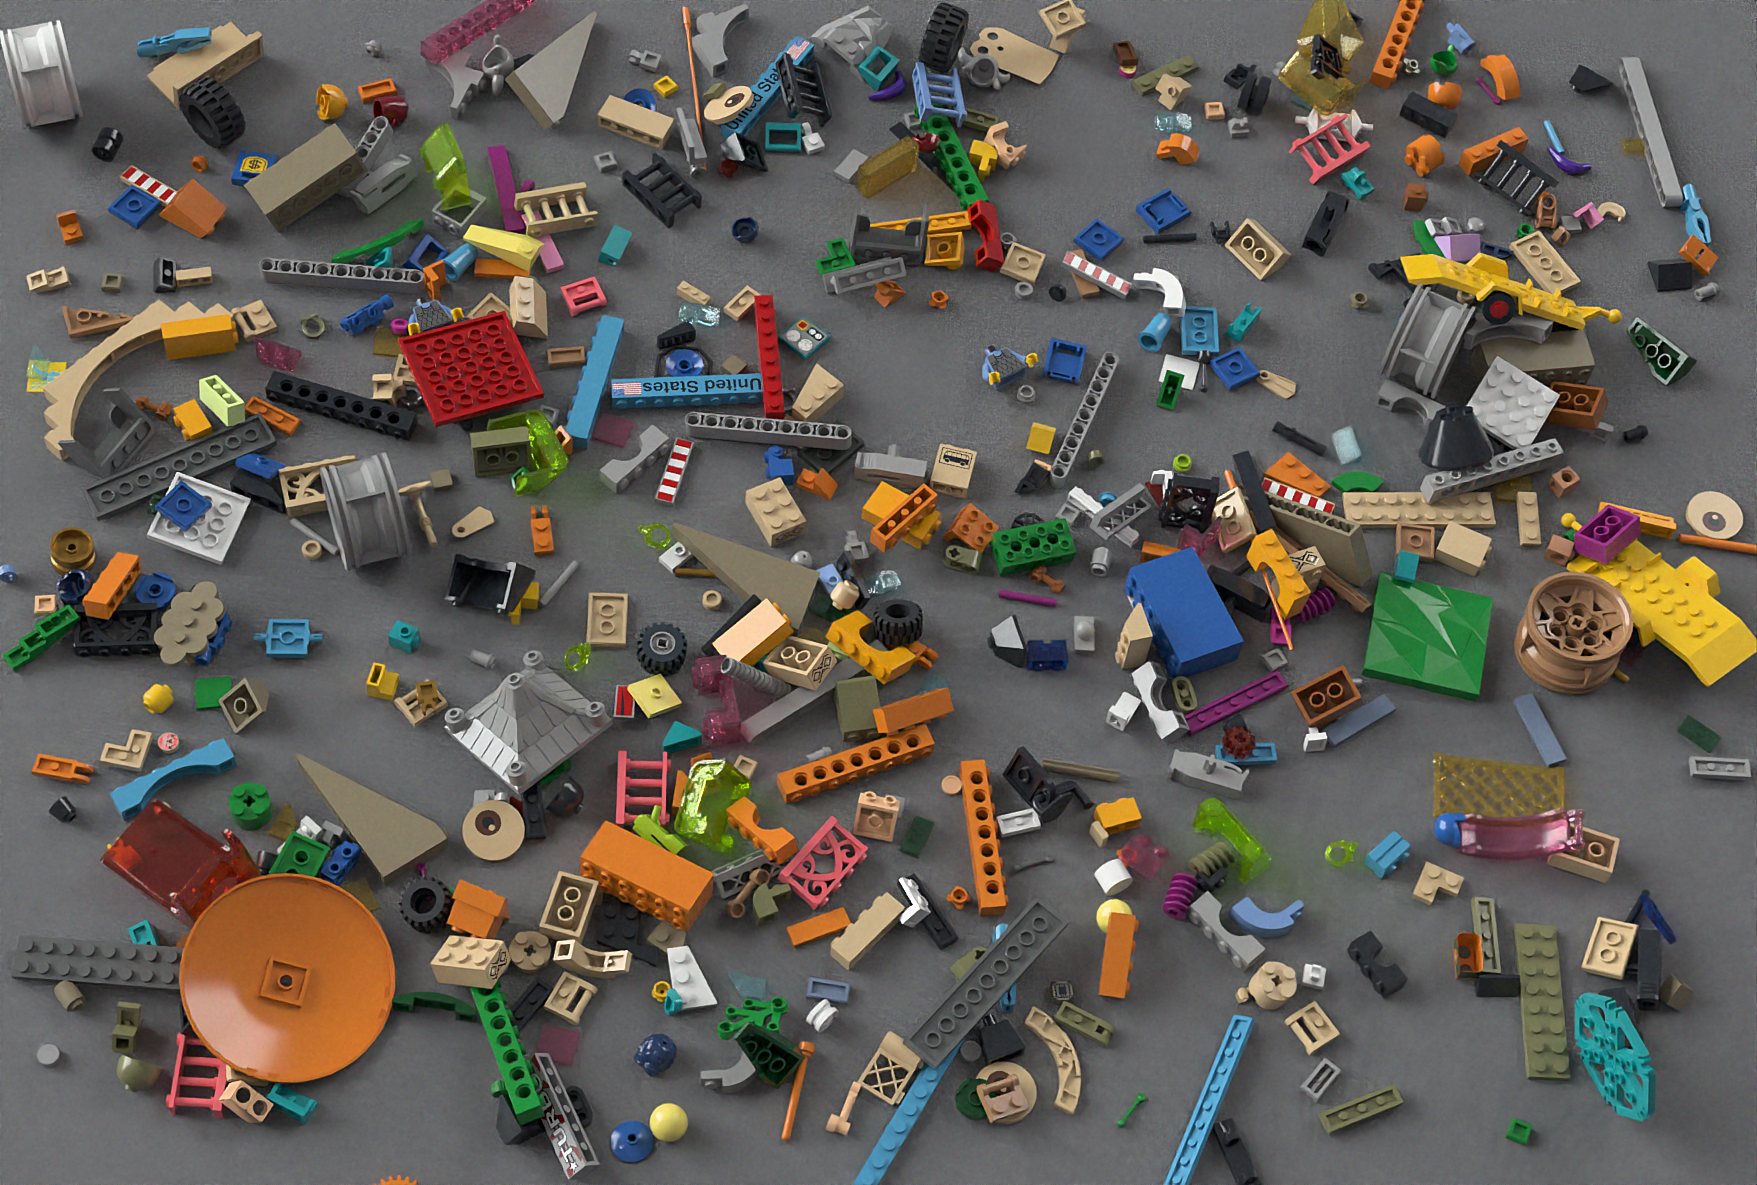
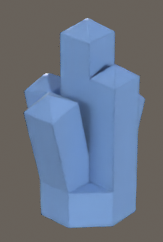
[1446,22,1476,55]

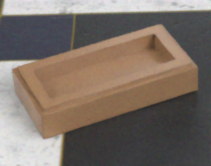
[547,346,586,368]

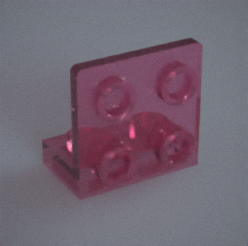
[254,336,302,372]
[1177,516,1222,558]
[1118,833,1172,881]

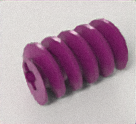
[1295,588,1336,623]
[1162,873,1198,920]

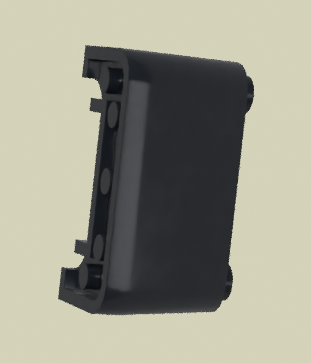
[445,554,536,615]

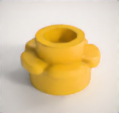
[652,981,671,1002]

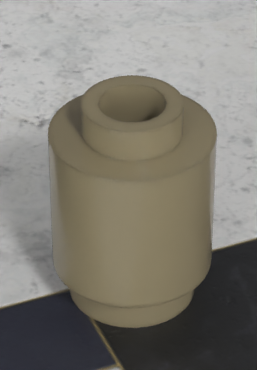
[54,980,85,1012]

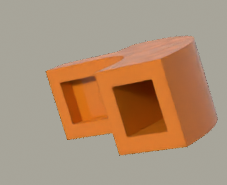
[1480,54,1521,100]

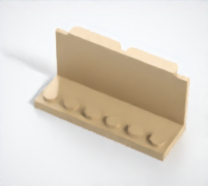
[146,22,263,110]

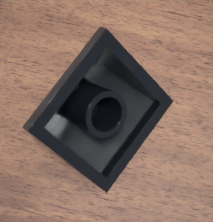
[1647,259,1692,292]

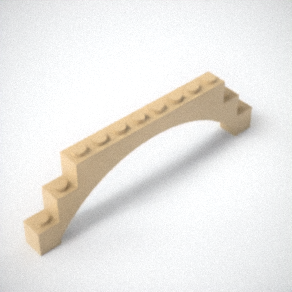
[43,299,235,461]

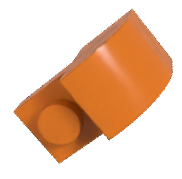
[1156,133,1200,165]

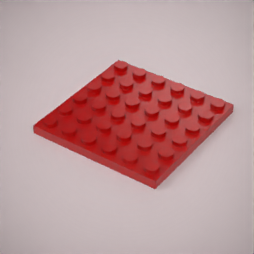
[398,311,544,427]

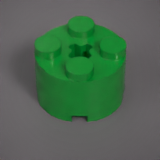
[228,783,273,831]

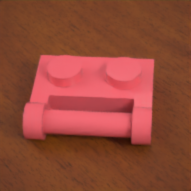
[560,276,607,317]

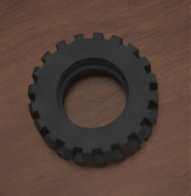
[919,2,969,73]
[179,77,246,149]

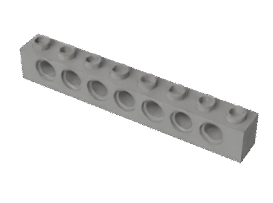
[1420,438,1564,503]

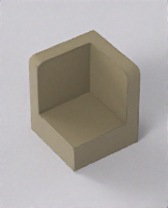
[1660,974,1694,1011]

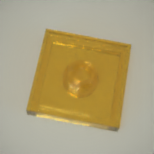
[1493,473,1533,503]

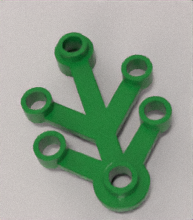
[717,997,789,1041]

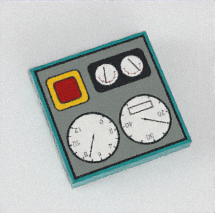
[778,315,830,361]

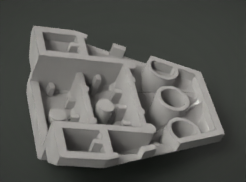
[810,6,894,82]

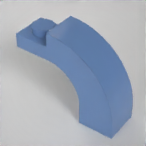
[1229,896,1305,938]

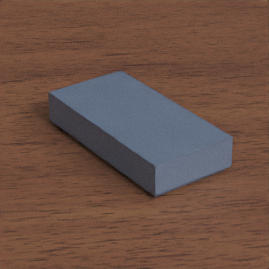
[806,977,851,1006]

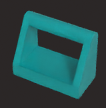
[858,46,900,91]
[765,122,801,152]

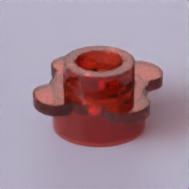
[717,159,738,178]

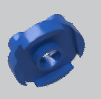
[135,572,176,611]

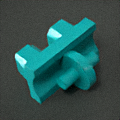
[1341,167,1375,200]

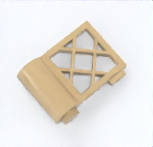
[857,1031,926,1107]

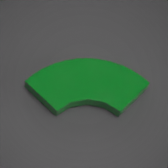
[1331,471,1384,493]

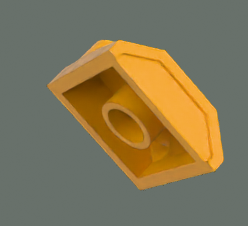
[924,232,964,270]

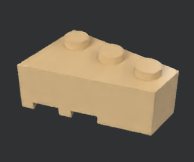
[792,363,844,423]

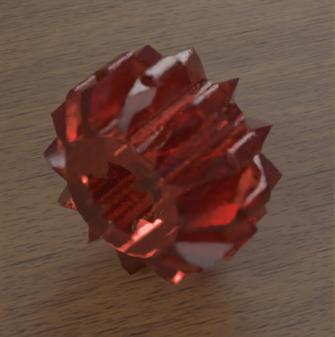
[1222,726,1256,760]

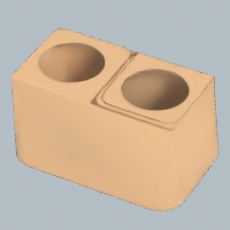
[219,1080,274,1124]

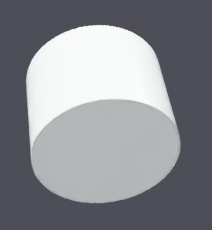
[1094,859,1133,896]

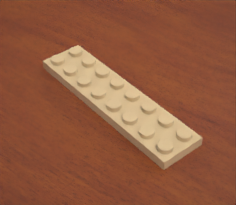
[1342,492,1496,528]

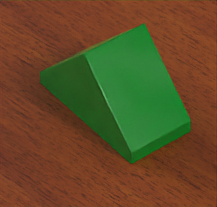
[1156,370,1185,410]

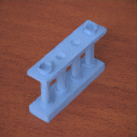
[912,62,967,127]

